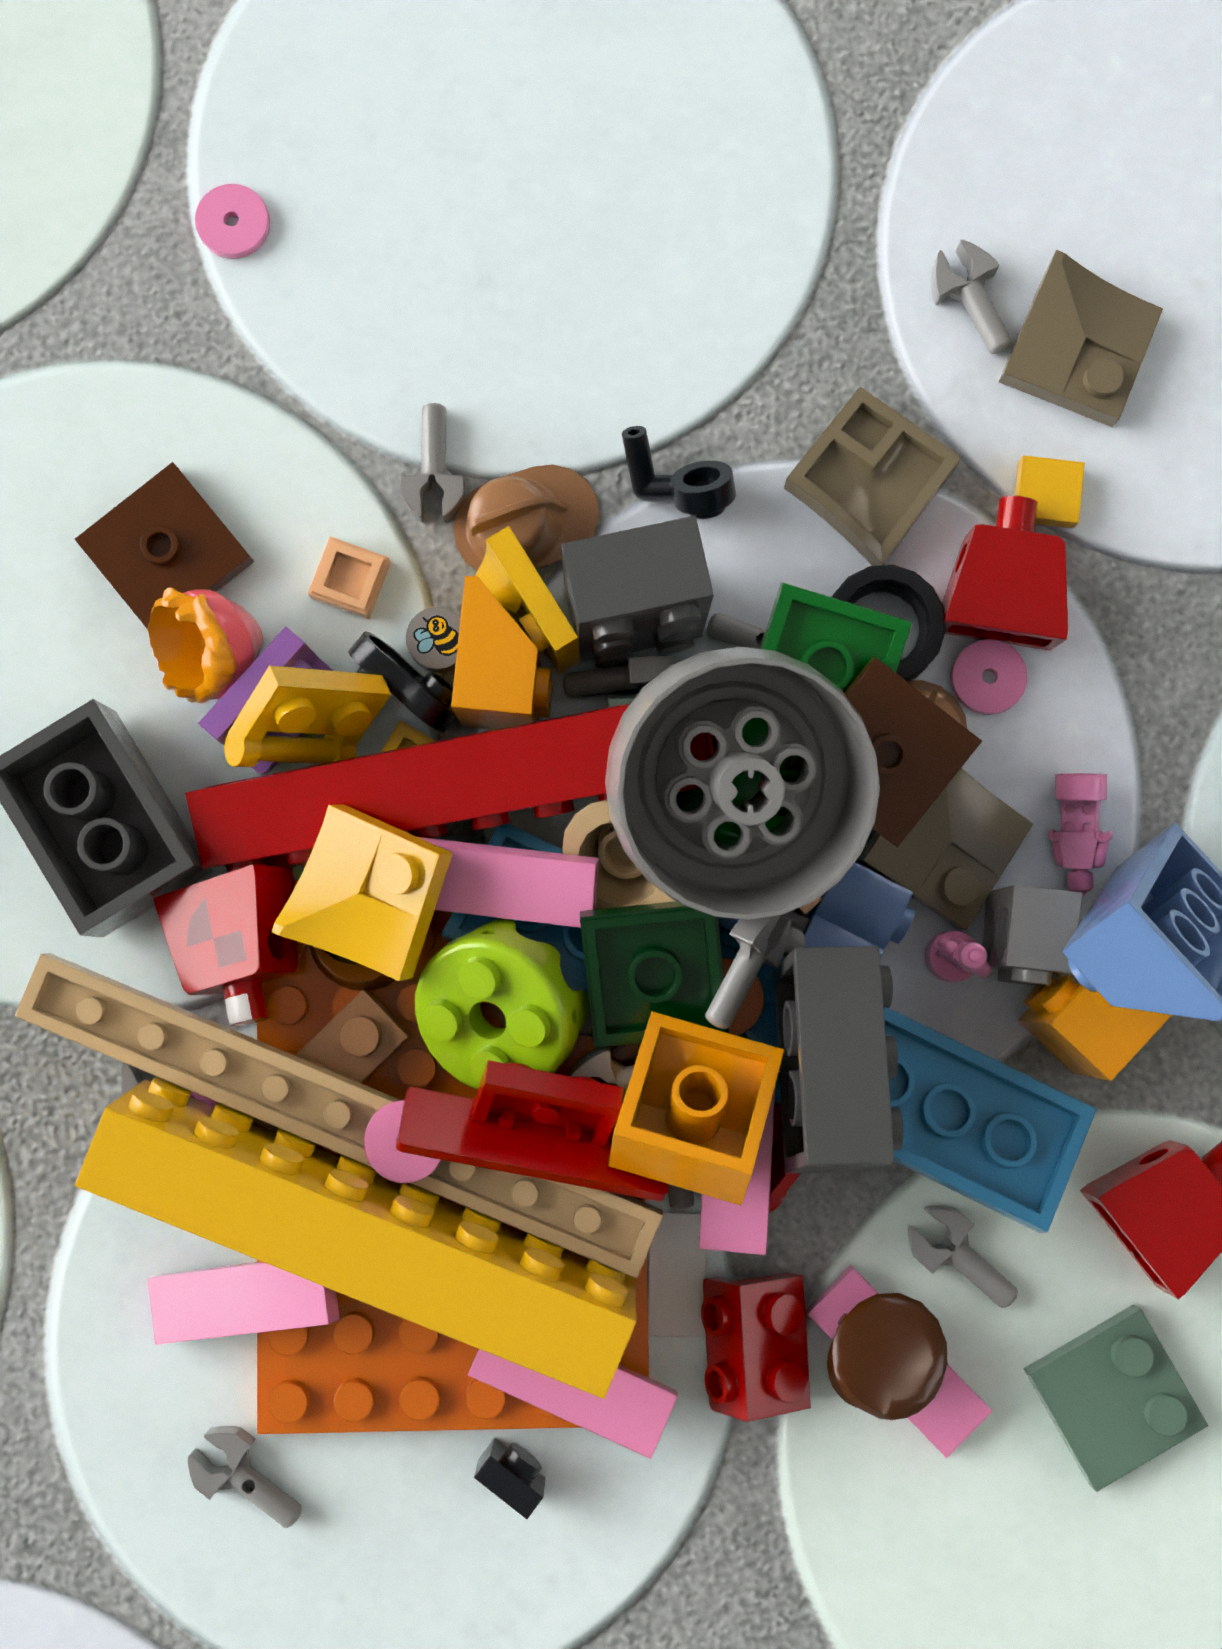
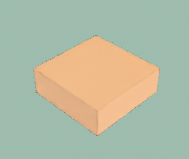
[308,536,391,619]

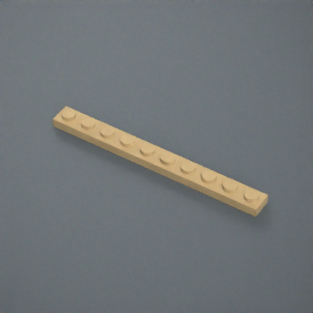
[14,953,663,1278]

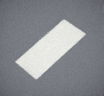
[648,1212,707,1337]

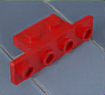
[396,1060,669,1201]

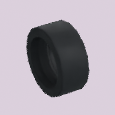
[832,564,946,682]

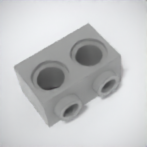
[982,885,1082,986]

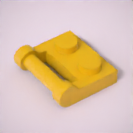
[224,665,391,767]

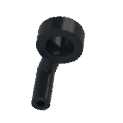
[621,426,736,519]

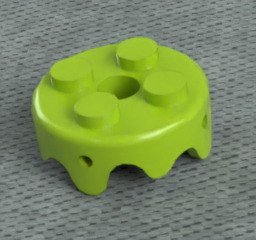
[415,919,590,1090]

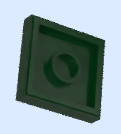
[580,901,729,1048]

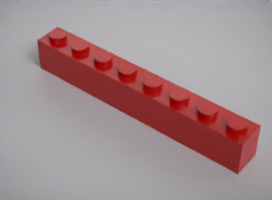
[185,703,715,873]

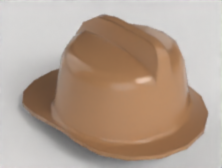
[453,464,600,571]

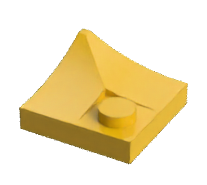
[474,526,580,675]
[272,804,453,981]

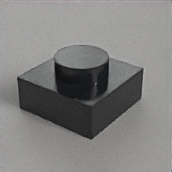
[474,1437,546,1519]

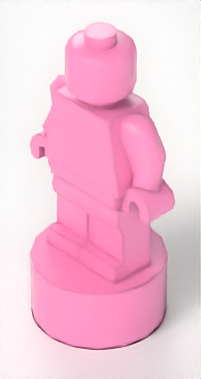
[1048,773,1113,896]
[925,931,993,982]

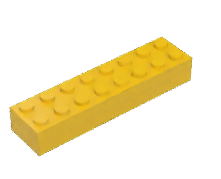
[74,1077,637,1399]

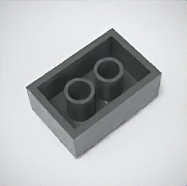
[561,515,714,668]
[0,699,212,937]
[773,946,903,1174]

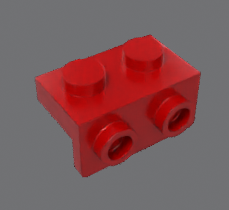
[701,1272,811,1422]

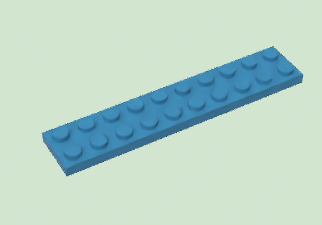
[441,823,1097,1233]

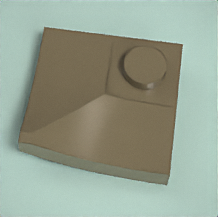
[998,250,1163,427]
[784,387,962,566]
[857,768,1033,930]

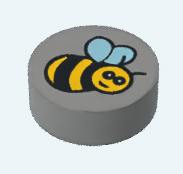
[406,607,460,673]

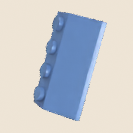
[1062,822,1222,1021]

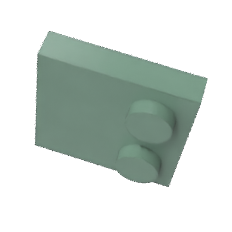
[1024,1304,1208,1492]

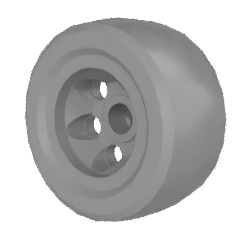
[605,647,880,920]

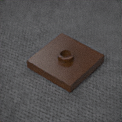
[75,462,255,628]
[789,657,982,848]

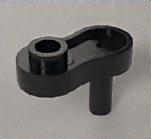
[348,631,457,733]

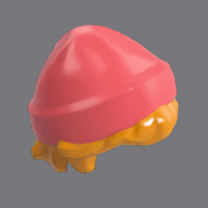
[147,588,263,704]

